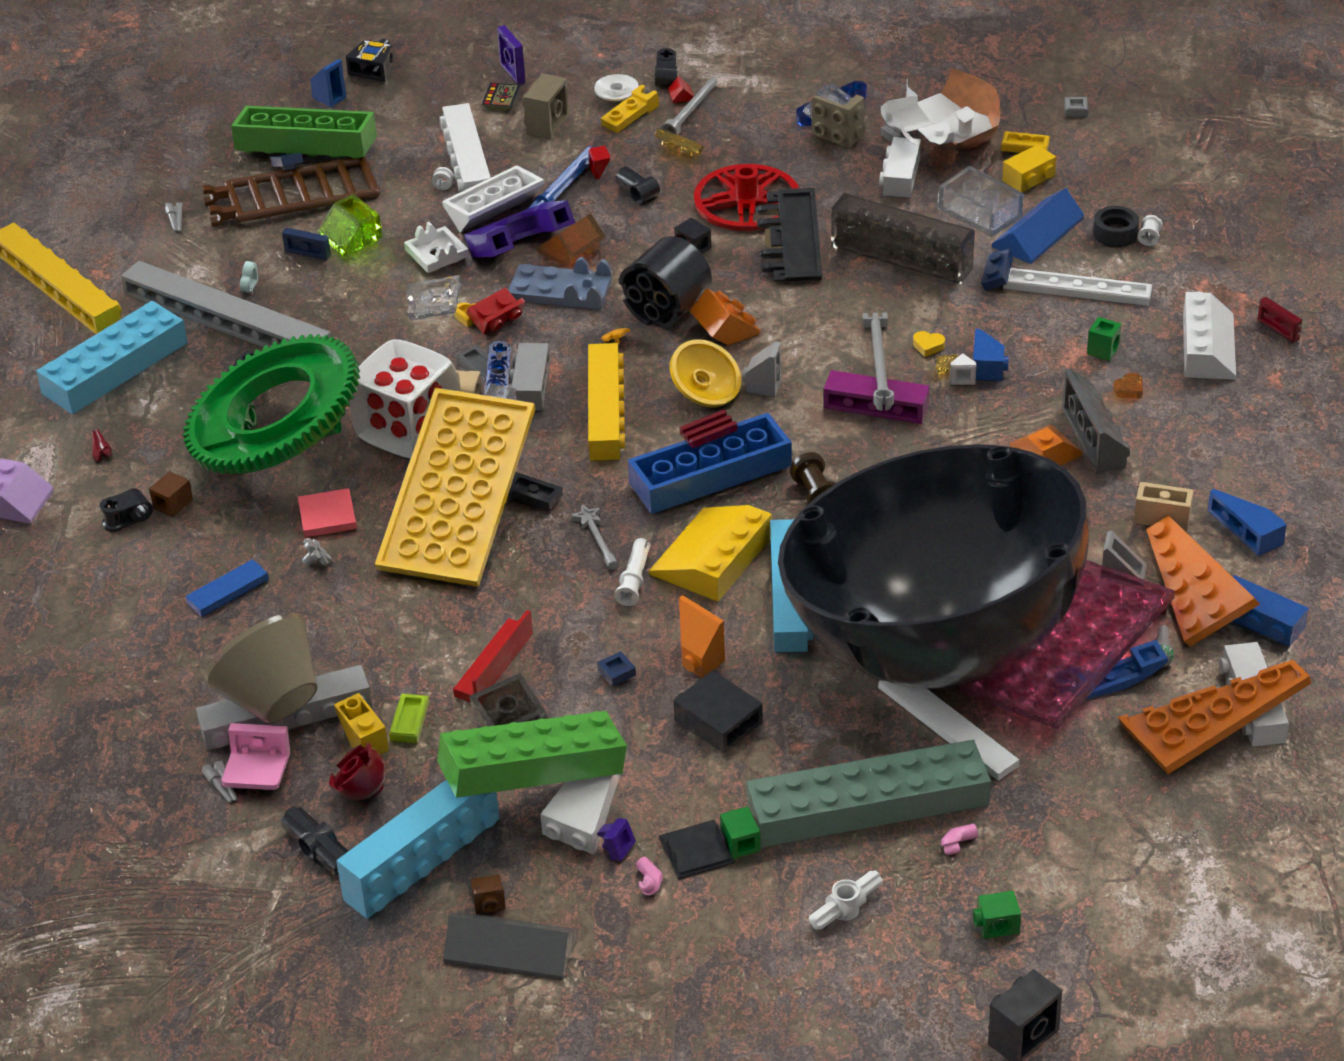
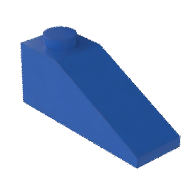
[1208,489,1287,556]

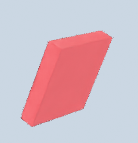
[298,488,357,537]

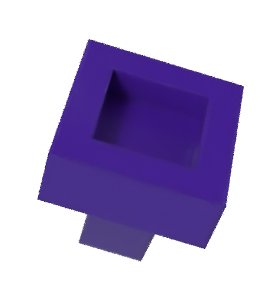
[597,818,636,861]

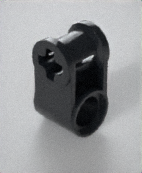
[655,48,677,86]
[99,488,153,532]

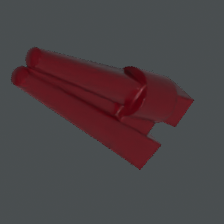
[92,429,113,462]

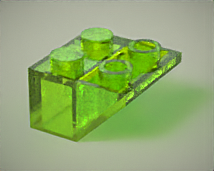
[317,194,383,256]

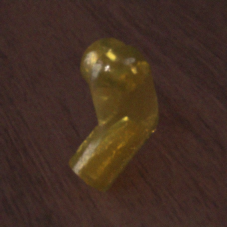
[935,354,971,373]

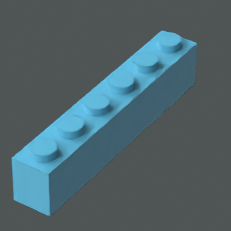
[770,519,813,652]

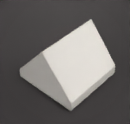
[950,353,976,385]

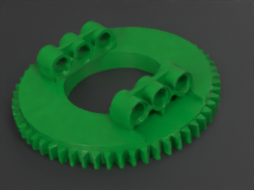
[183,334,360,474]

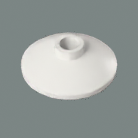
[594,74,639,101]

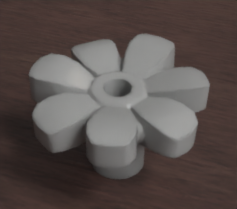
[302,538,332,567]

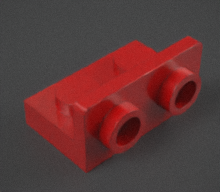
[466,287,525,334]

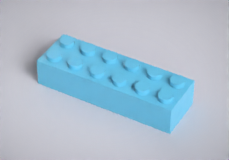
[36,301,188,414]
[336,780,499,919]

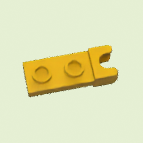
[600,85,659,133]

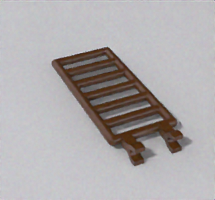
[202,156,380,226]

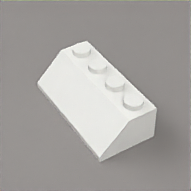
[1183,291,1236,380]

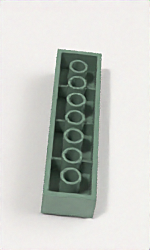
[746,739,991,848]

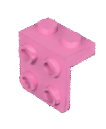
[221,723,290,790]

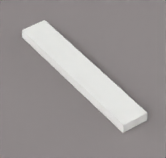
[1003,268,1152,306]
[878,680,1019,781]

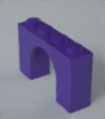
[464,201,575,257]

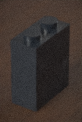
[673,670,763,754]

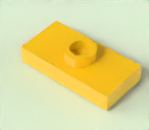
[1001,131,1050,153]

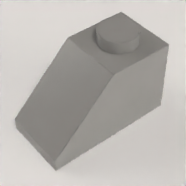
[742,341,781,397]

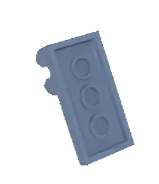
[508,257,612,310]

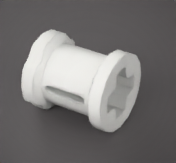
[1138,215,1163,246]

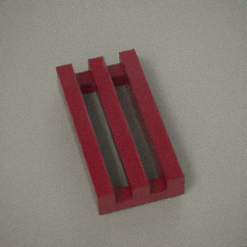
[1257,297,1302,343]
[679,410,738,448]

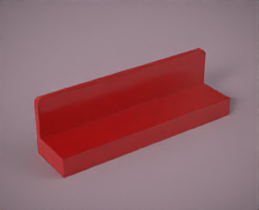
[453,610,533,705]

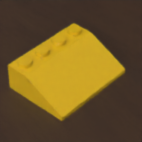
[649,505,772,602]

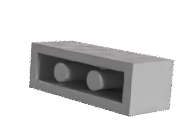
[507,343,550,410]

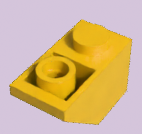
[334,693,389,755]

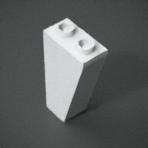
[540,774,620,854]

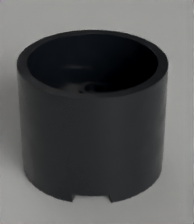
[619,236,712,329]

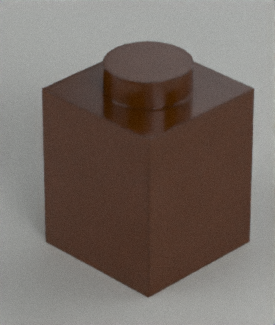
[149,471,193,517]

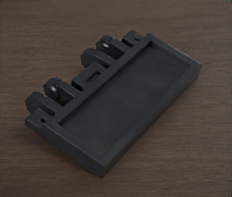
[756,188,823,282]

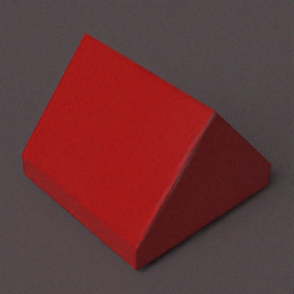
[668,76,694,103]

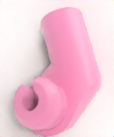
[941,824,978,855]
[636,857,663,895]

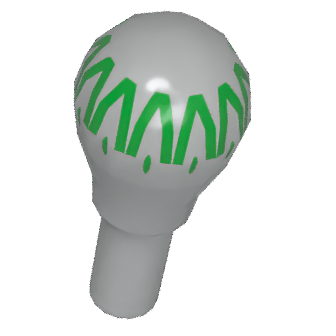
[1156,625,1175,667]

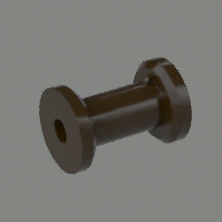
[789,452,836,505]

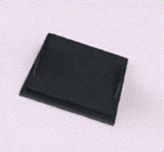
[659,820,735,880]

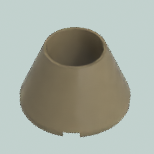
[204,613,318,723]

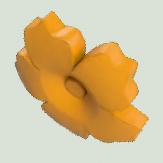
[601,328,631,344]

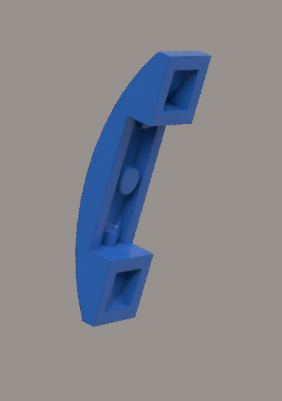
[1052,640,1168,700]

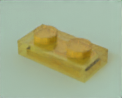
[654,128,704,156]

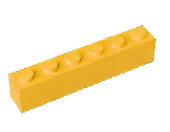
[588,343,625,461]

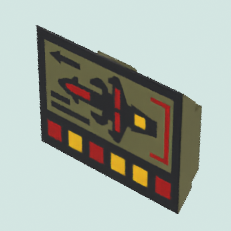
[481,82,520,112]

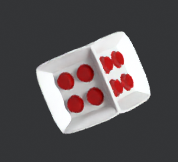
[349,340,459,458]

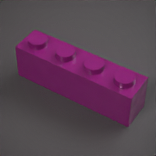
[823,370,930,424]

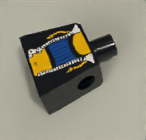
[345,38,394,82]

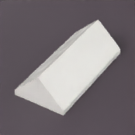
[442,165,545,233]

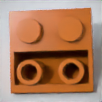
[689,288,761,345]

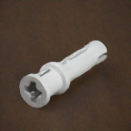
[614,538,651,606]

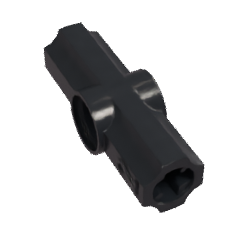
[281,806,349,875]

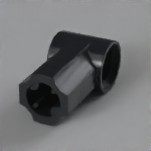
[615,166,660,204]

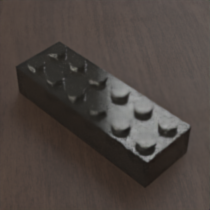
[831,193,975,284]

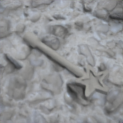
[572,505,618,570]

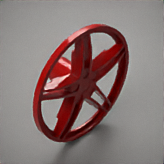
[694,164,799,231]

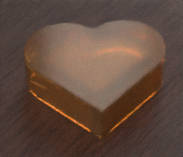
[1113,373,1143,398]

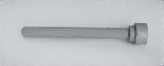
[661,77,717,139]

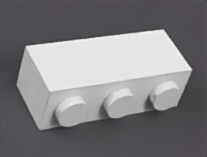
[879,137,921,198]

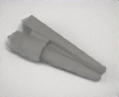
[165,203,182,232]
[202,761,237,803]

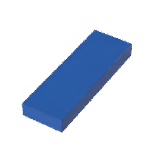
[185,559,269,617]

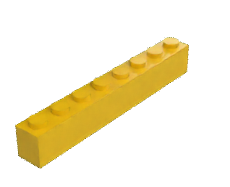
[0,223,122,334]

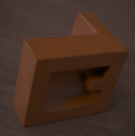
[470,874,506,914]

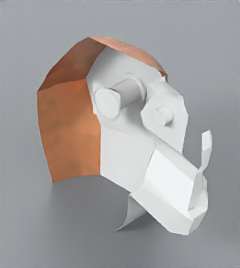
[881,68,1000,150]

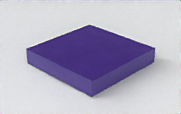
[497,25,526,85]

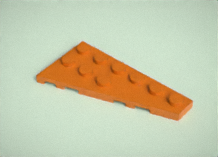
[1146,515,1260,647]
[1118,660,1312,774]

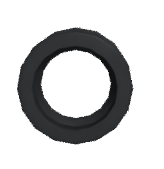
[1093,206,1139,247]

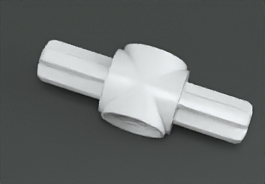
[809,870,883,930]

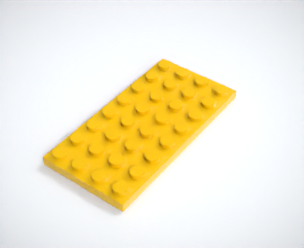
[375,388,535,587]

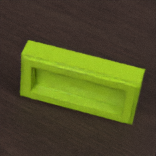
[389,694,430,743]

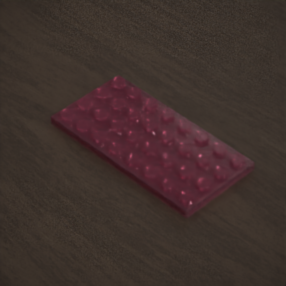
[960,560,1174,730]

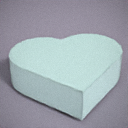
[240,261,258,293]

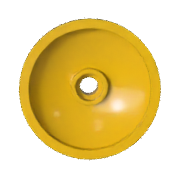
[670,340,741,407]

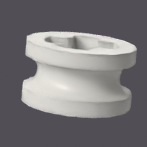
[432,167,454,190]

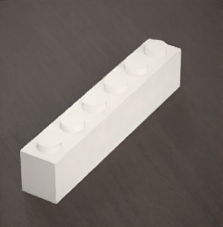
[439,103,491,193]

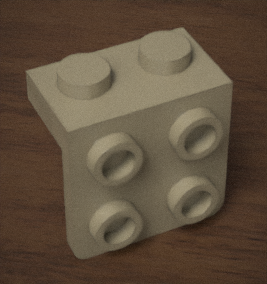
[811,95,866,148]

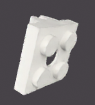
[404,222,469,273]

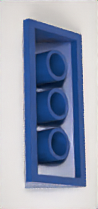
[992,188,1084,264]

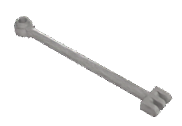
[863,312,894,411]

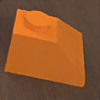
[1010,424,1083,466]
[679,595,725,678]

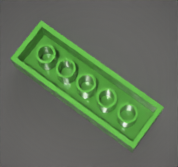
[231,106,377,159]
[437,711,627,798]

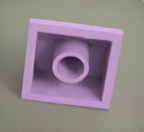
[0,459,54,524]

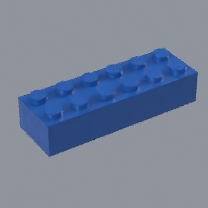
[628,413,792,514]

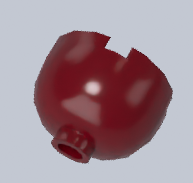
[329,743,387,801]

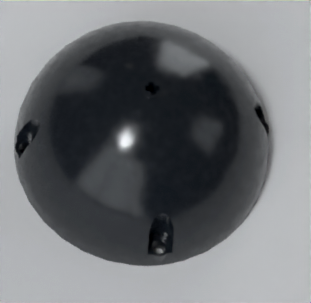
[778,444,1089,688]

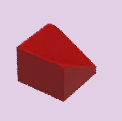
[588,145,611,180]

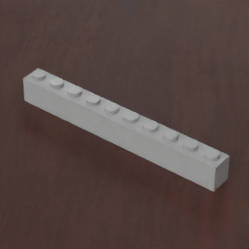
[121,261,331,348]

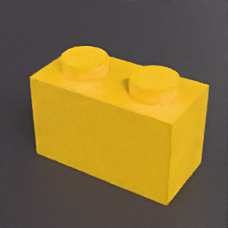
[1002,144,1056,193]

